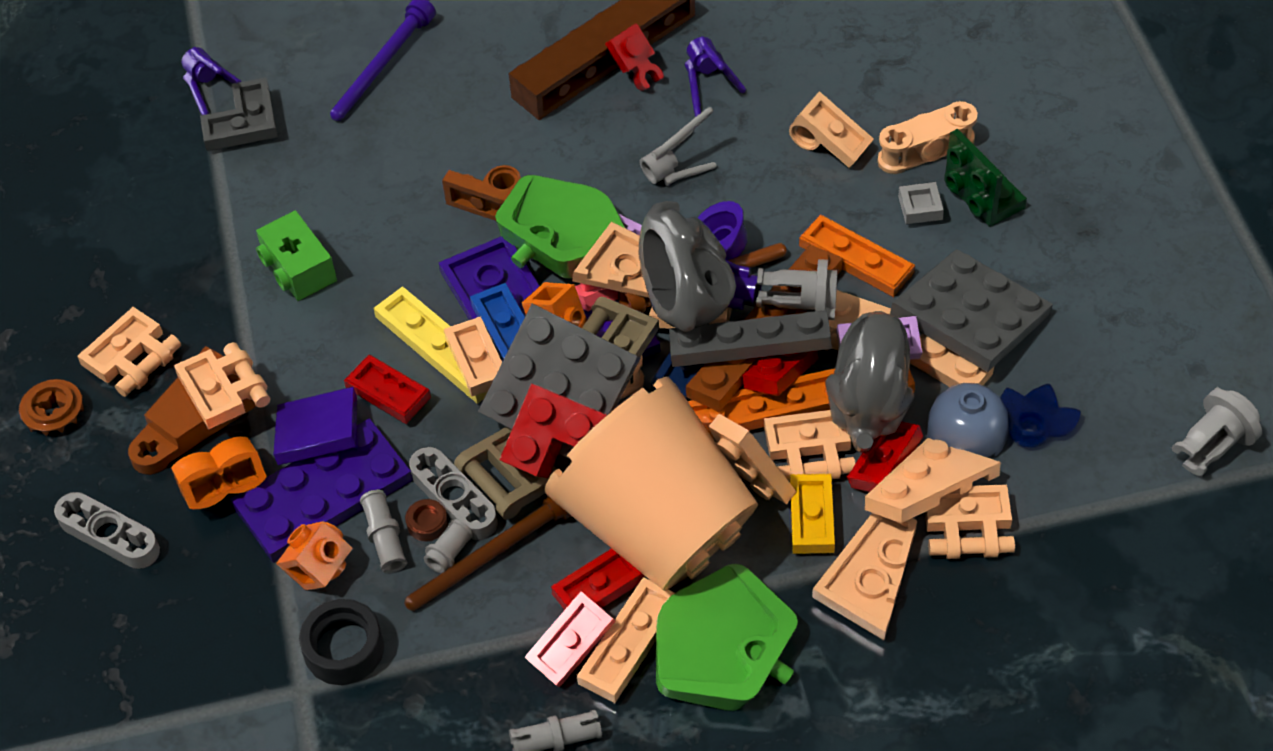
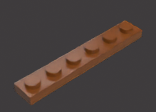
[686,245,843,412]

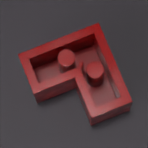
[499,383,608,478]

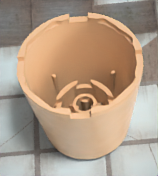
[545,377,758,591]

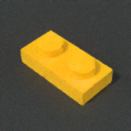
[790,474,835,554]

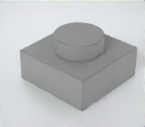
[898,182,944,224]

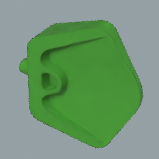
[495,175,625,278]
[656,564,798,711]

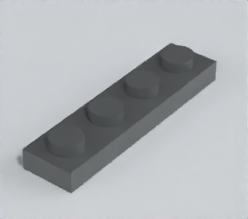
[669,310,832,367]

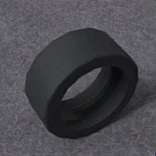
[299,599,384,685]

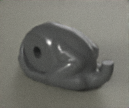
[638,201,736,332]
[825,311,915,453]

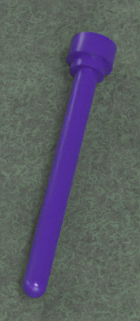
[330,0,436,121]

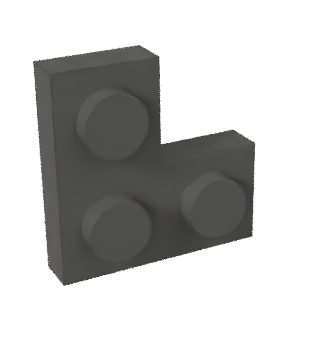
[200,77,278,151]

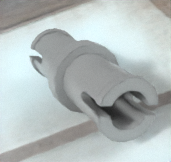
[360,489,407,573]
[509,710,602,751]

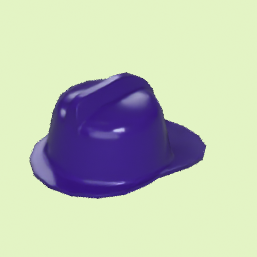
[698,201,747,260]

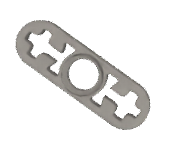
[409,447,498,540]
[54,492,160,569]

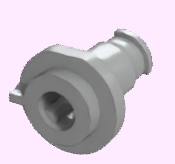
[756,259,838,320]
[1172,387,1262,476]

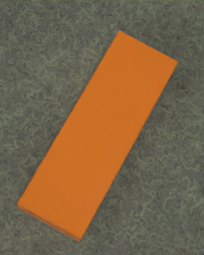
[799,214,915,297]

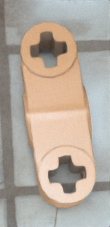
[877,102,978,174]

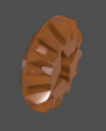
[19,379,84,436]

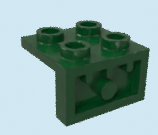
[944,129,1027,227]

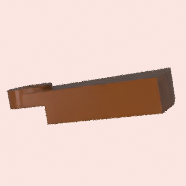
[128,346,256,474]

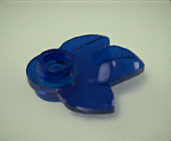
[1000,384,1081,447]

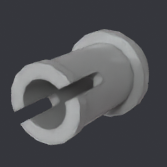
[424,519,473,573]

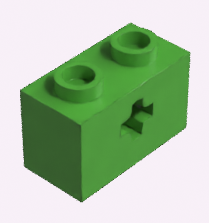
[256,210,337,301]

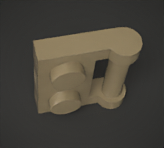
[582,297,659,357]
[454,427,557,520]

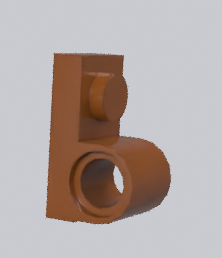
[442,165,521,221]

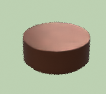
[405,499,448,541]

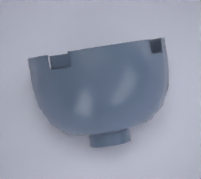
[927,383,1008,457]

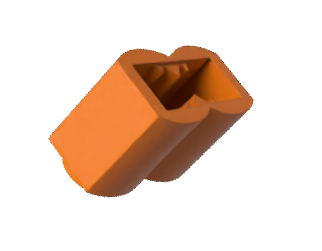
[171,437,267,509]

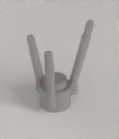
[640,107,717,186]

